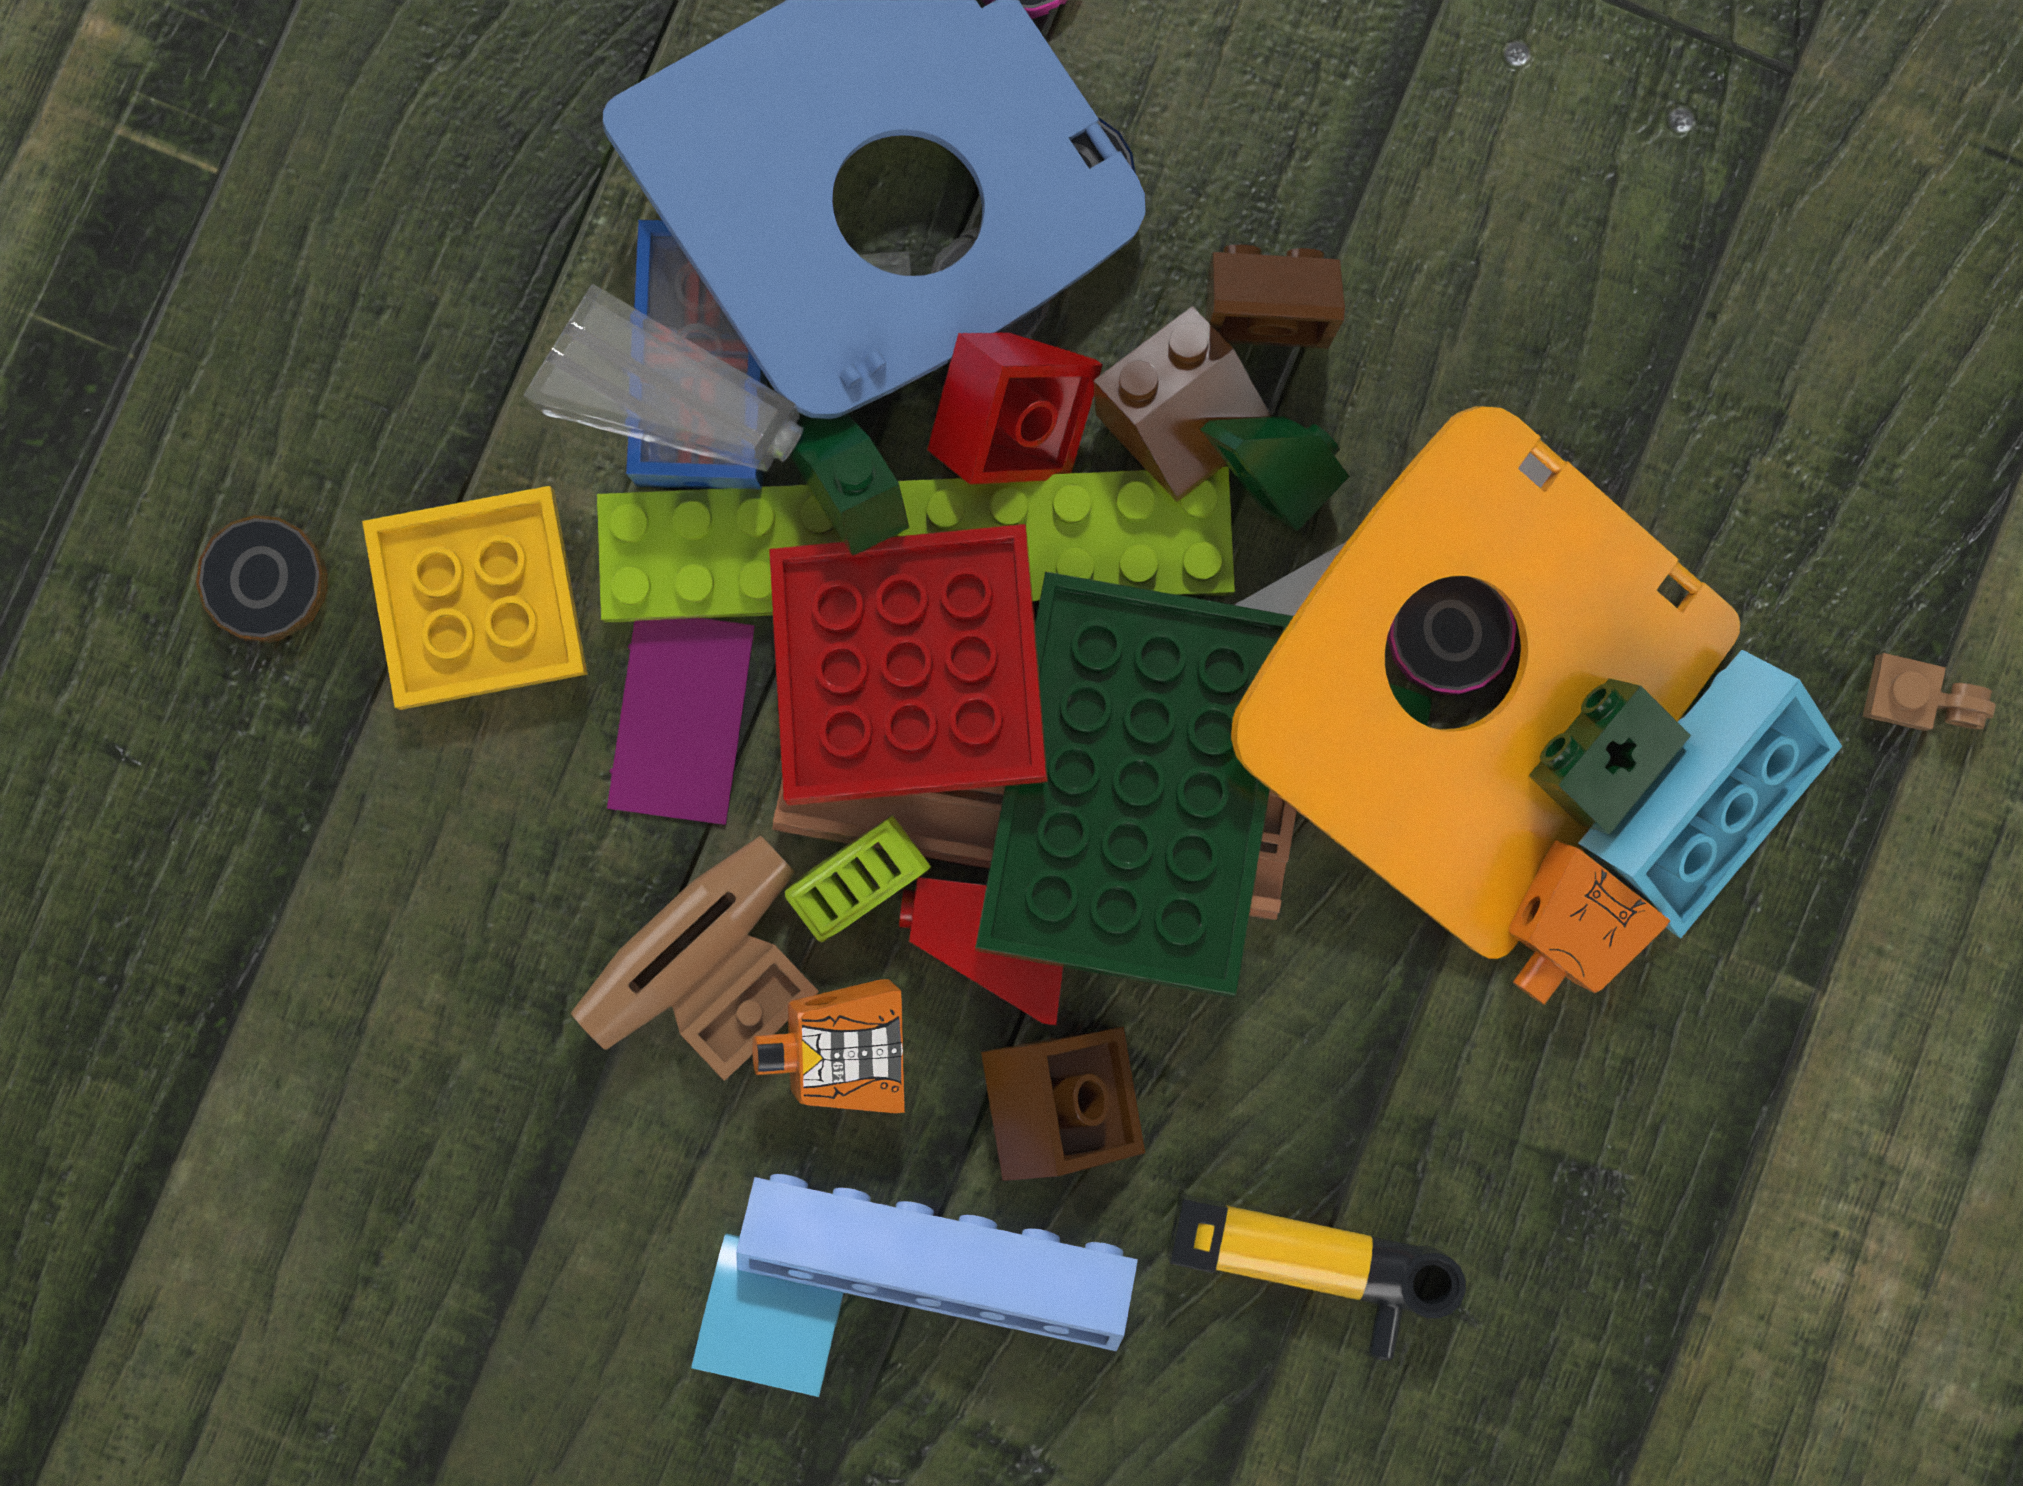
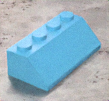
[1578,650,1842,938]

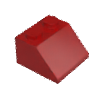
[927,333,1103,484]

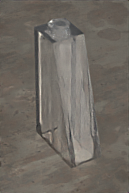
[523,283,803,471]

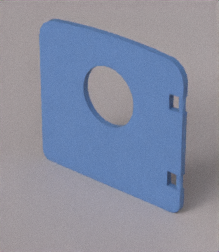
[603,0,1145,419]

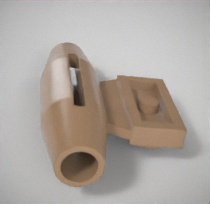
[571,836,819,1081]

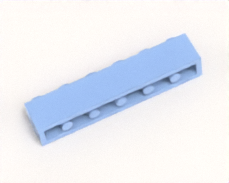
[736,1174,1138,1351]

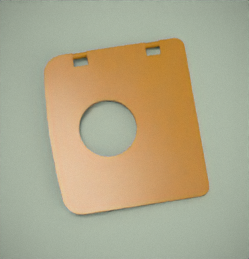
[1231,406,1740,959]

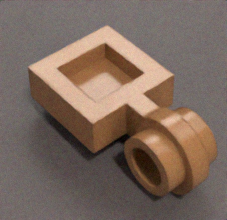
[1863,653,1996,731]

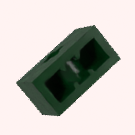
[1529,678,1691,835]

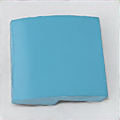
[691,1234,844,1397]

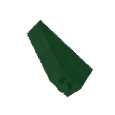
[767,405,910,556]

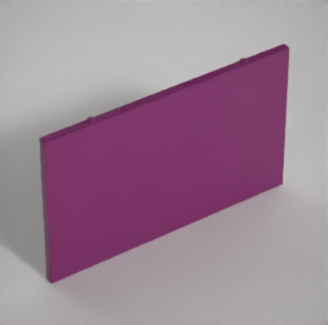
[607,618,755,825]

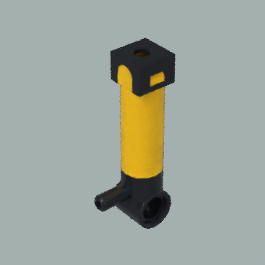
[1166,1193,1466,1361]

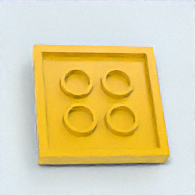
[362,486,588,710]

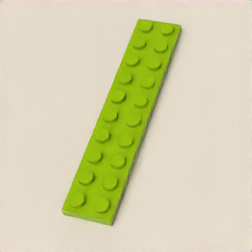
[597,467,1235,623]

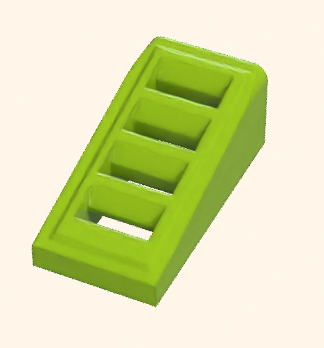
[785,815,931,942]

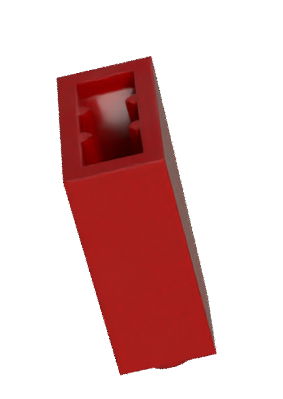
[899,877,1063,1025]

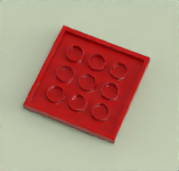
[769,524,1048,806]

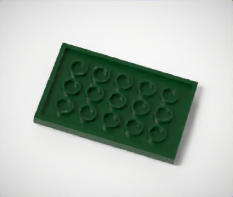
[975,571,1294,998]

